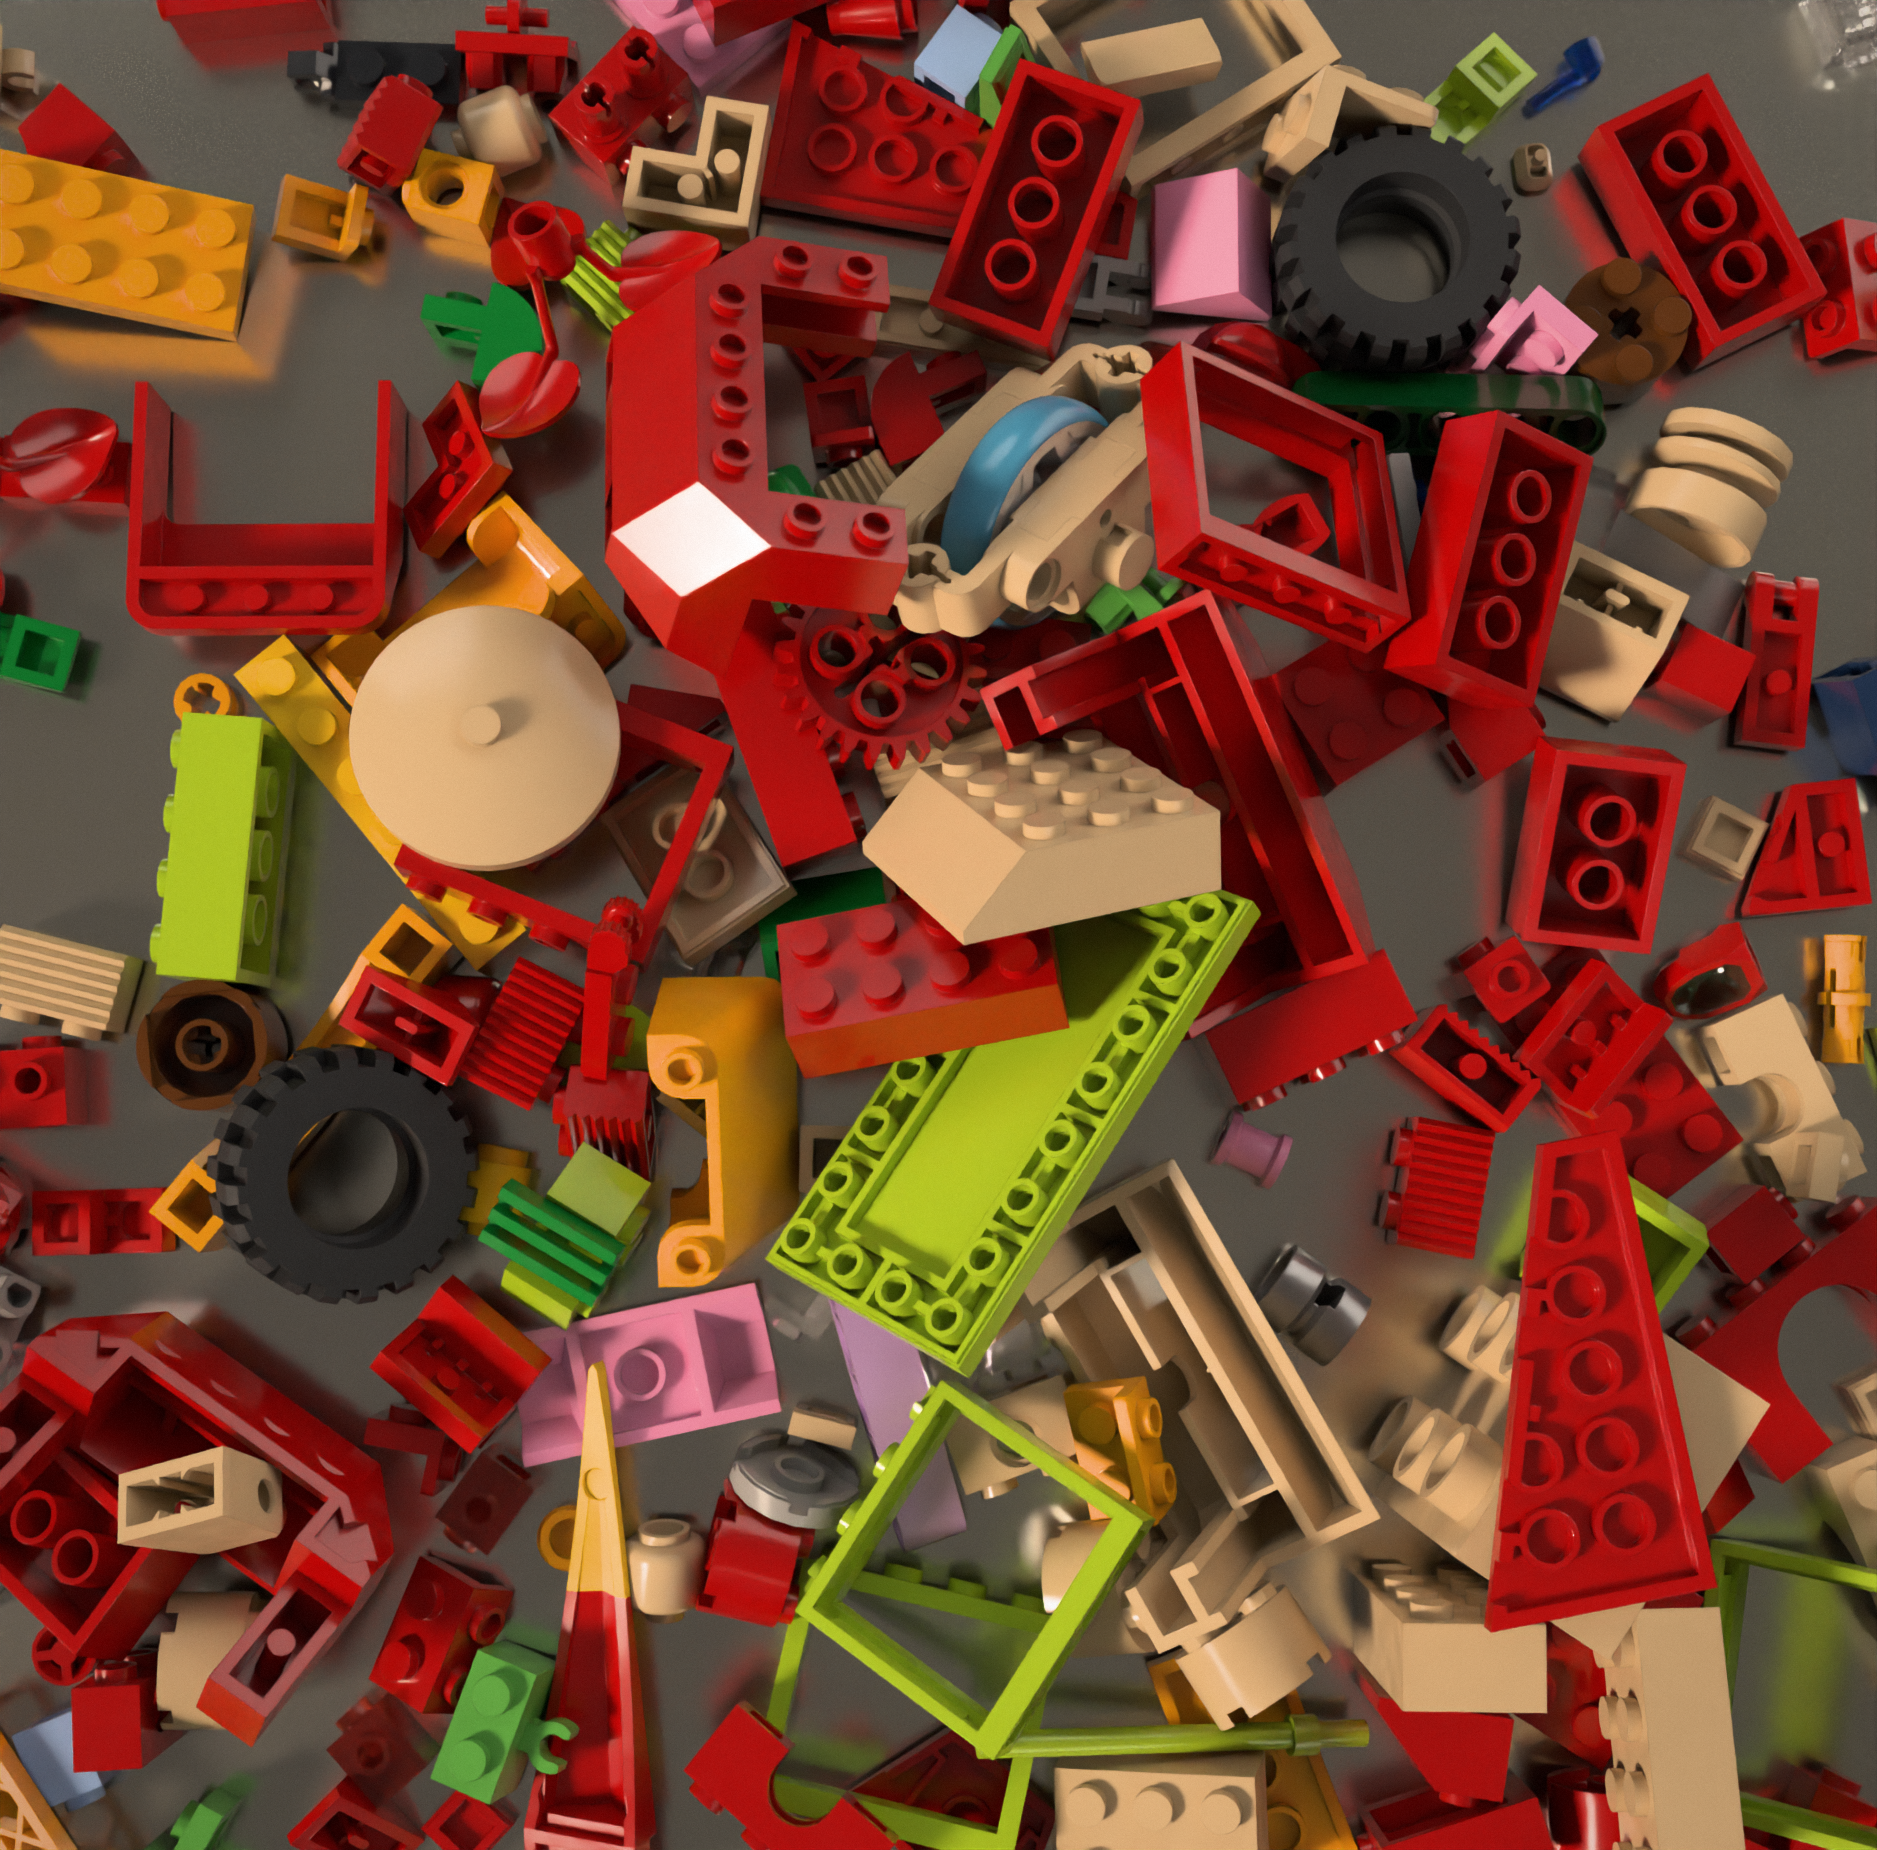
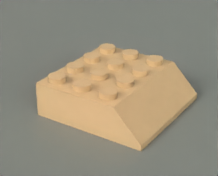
[862,729,1221,945]

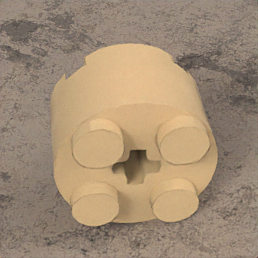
[1042,1518,1168,1659]
[1175,1579,1332,1731]
[156,1591,271,1730]

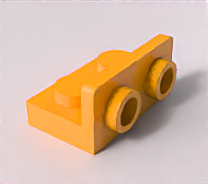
[1063,1376,1177,1527]

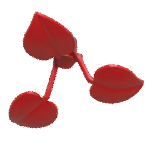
[479,197,723,438]
[0,408,119,608]

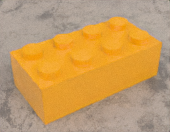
[0,149,257,342]

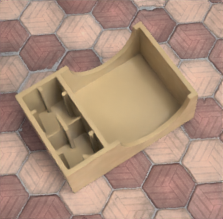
[1368,1279,1771,1661]

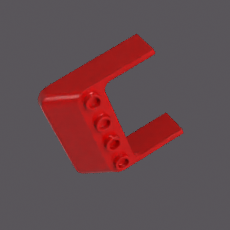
[126,380,407,636]

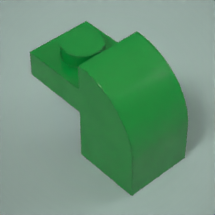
[420,282,546,393]

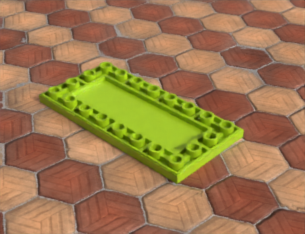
[765,890,1261,1378]

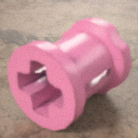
[1210,1110,1293,1190]

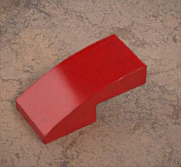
[32,1187,176,1256]

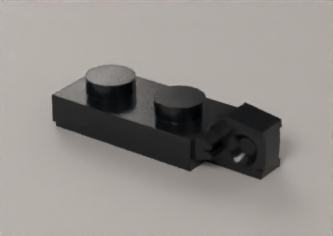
[287,40,466,114]

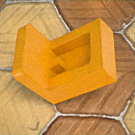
[270,174,374,262]

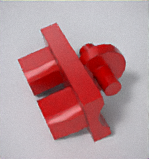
[455,0,578,95]

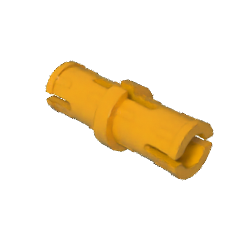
[1817,935,1871,1064]

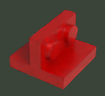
[369,1274,553,1454]

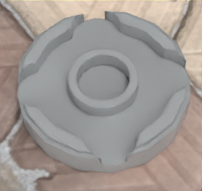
[729,1433,861,1529]

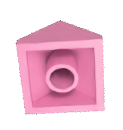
[1151,168,1272,322]

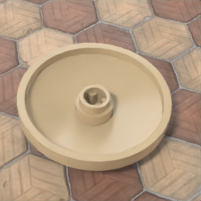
[349,605,621,871]

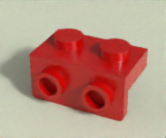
[1798,217,1877,359]
[1512,958,1674,1119]
[368,1556,513,1714]

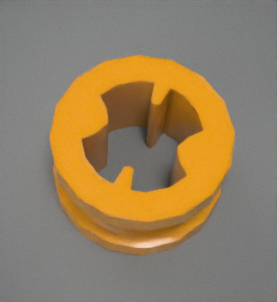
[173,673,239,721]

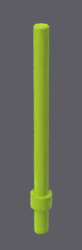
[975,1714,1369,1759]

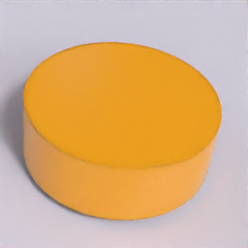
[537,1502,577,1572]

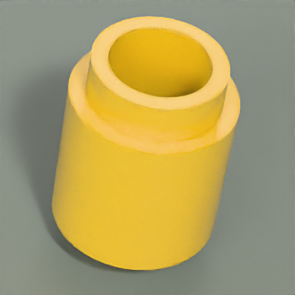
[458,1142,532,1236]

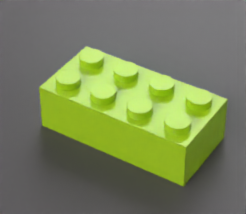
[150,712,294,989]

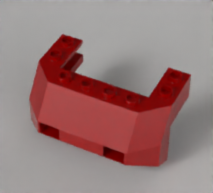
[605,236,909,680]
[979,589,1376,1042]

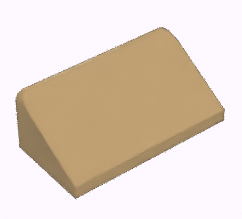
[1080,18,1223,98]

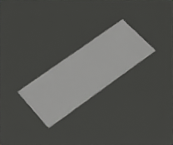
[1601,509,1745,639]

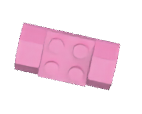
[518,1282,782,1468]

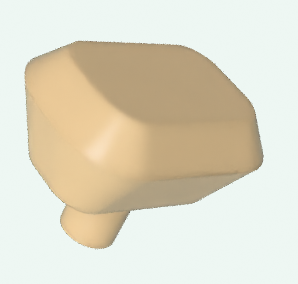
[1514,143,1553,191]

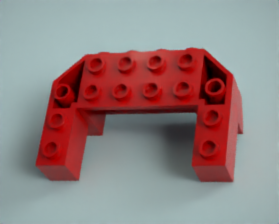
[0,1311,395,1748]

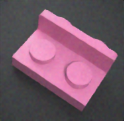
[1467,285,1598,376]

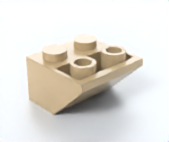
[1538,540,1690,723]

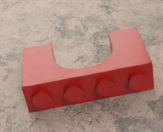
[1675,1195,1877,1484]

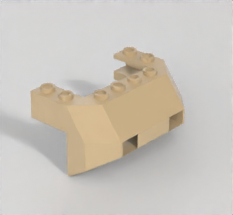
[991,1158,1381,1654]

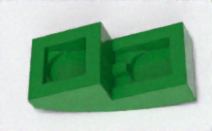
[0,612,83,693]

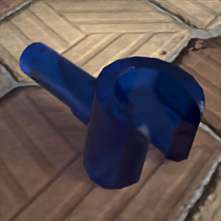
[1526,36,1604,113]

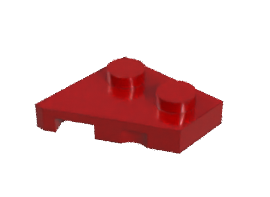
[1741,778,1872,918]

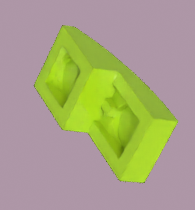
[1424,32,1538,151]

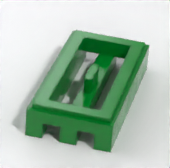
[478,1178,626,1307]

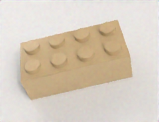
[1354,1564,1547,1713]
[1593,1607,1746,1850]

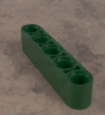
[1291,371,1607,456]

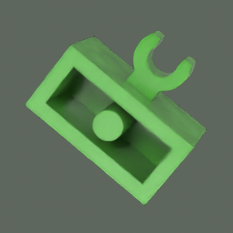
[430,1640,580,1805]

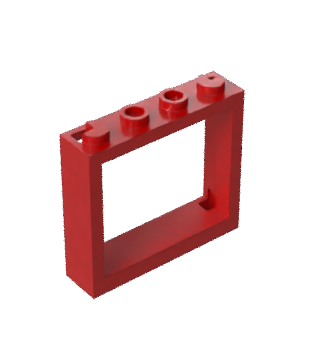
[1140,340,1412,654]
[393,699,735,974]

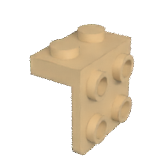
[1262,64,1439,183]

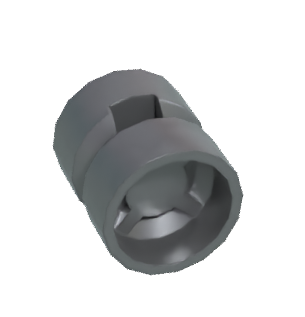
[1253,1244,1372,1367]

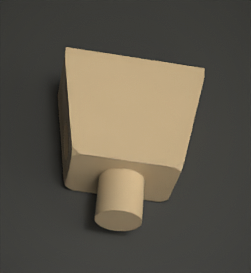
[117,1446,287,1554]

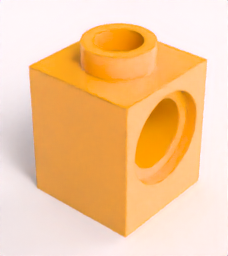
[402,148,505,247]

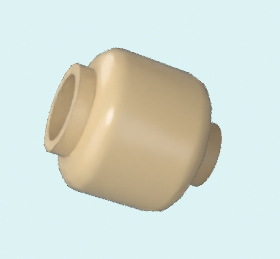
[450,85,549,178]
[625,1519,707,1624]

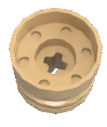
[1624,407,1793,568]

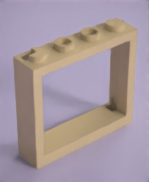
[1008,0,1342,203]

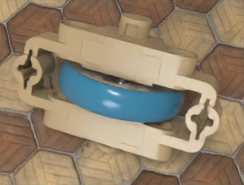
[876,343,1154,637]

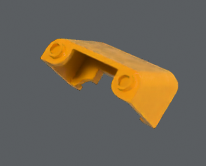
[310,490,626,708]
[646,977,800,1287]

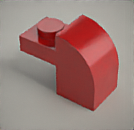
[871,350,987,478]

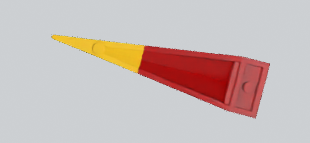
[524,1360,657,1850]

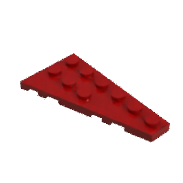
[760,19,1138,260]
[1484,1130,1718,1633]

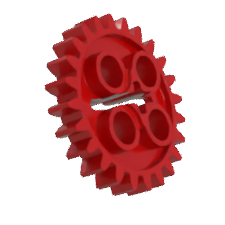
[771,604,987,770]

